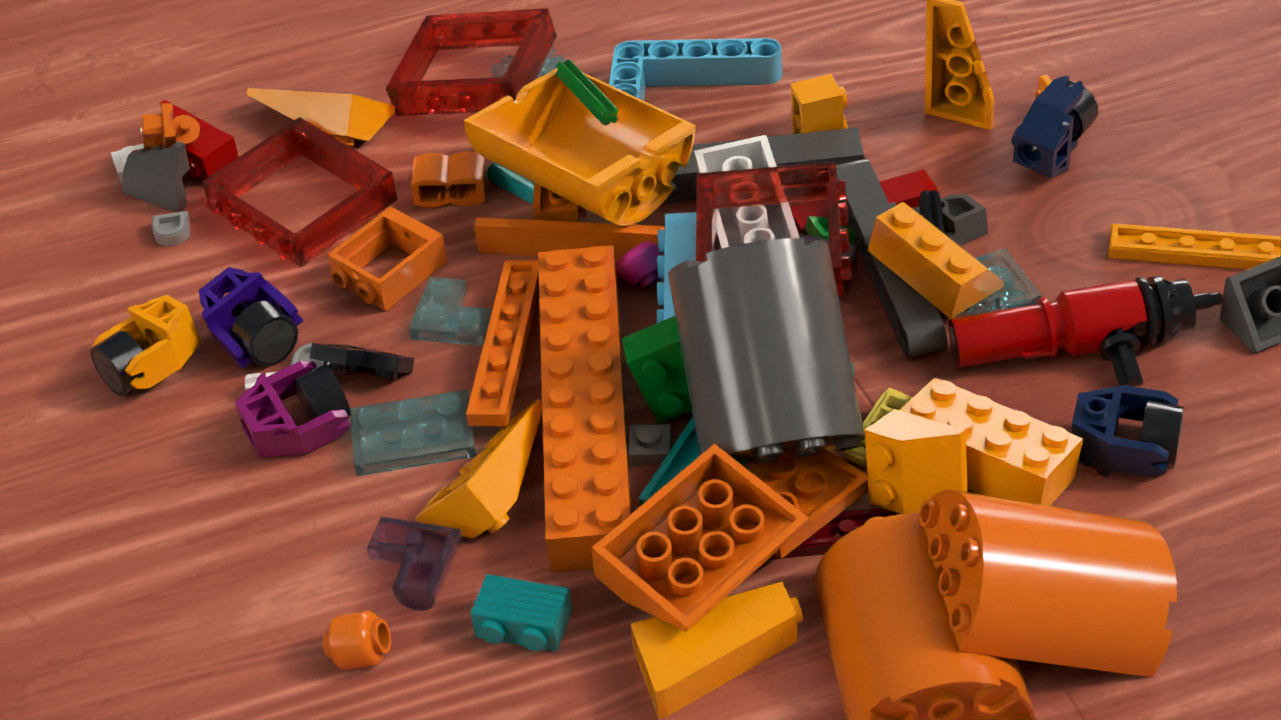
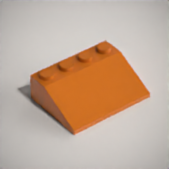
[592,444,809,632]

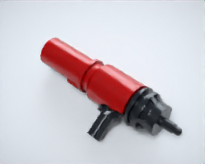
[948,275,1223,387]

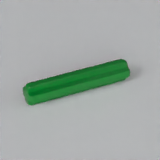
[556,59,618,125]

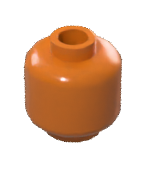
[322,610,391,671]

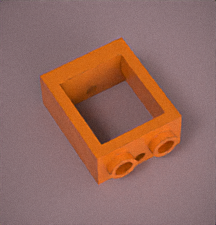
[327,206,448,311]

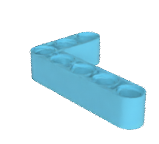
[609,38,783,101]

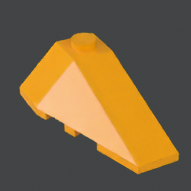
[415,399,542,539]

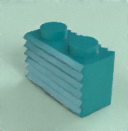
[471,574,573,652]

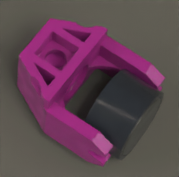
[235,360,351,458]

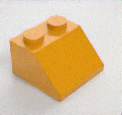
[865,409,968,514]

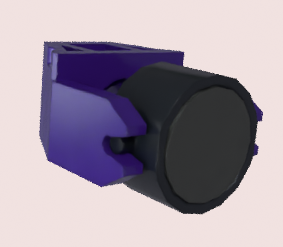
[199,267,304,368]

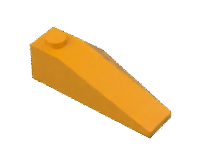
[925,0,994,130]
[246,88,395,146]

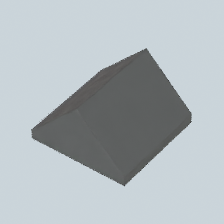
[1220,256,1281,353]

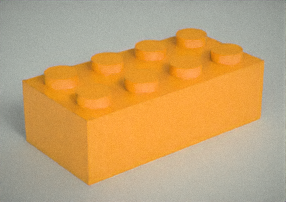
[900,378,1083,506]

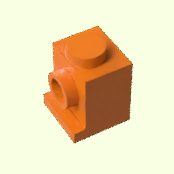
[533,183,587,222]

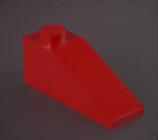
[160,100,241,186]

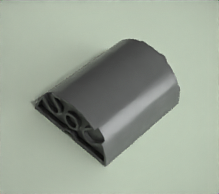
[668,238,865,464]

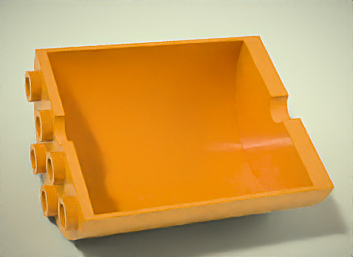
[464,68,696,226]

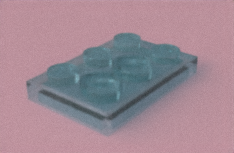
[350,389,477,476]

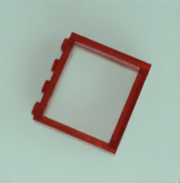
[385,8,557,116]
[202,117,398,267]
[696,162,851,297]

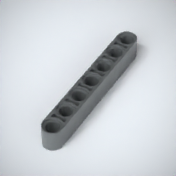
[830,158,948,358]

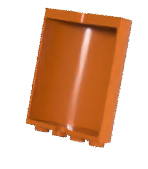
[919,490,1177,677]
[814,511,1036,720]

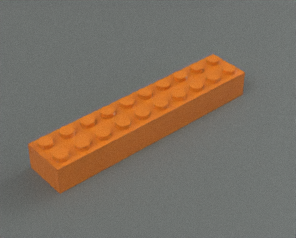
[538,245,632,573]

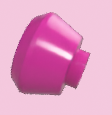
[615,241,660,289]

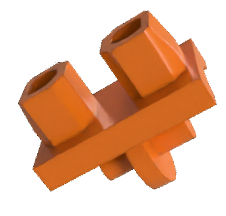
[142,103,200,150]

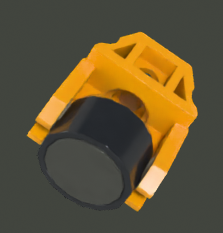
[90,295,201,397]

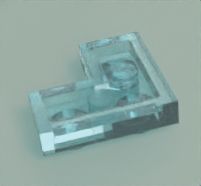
[409,277,492,346]

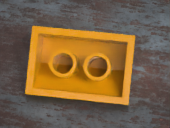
[867,202,1005,319]

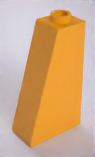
[630,582,803,719]

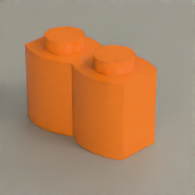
[411,151,487,208]

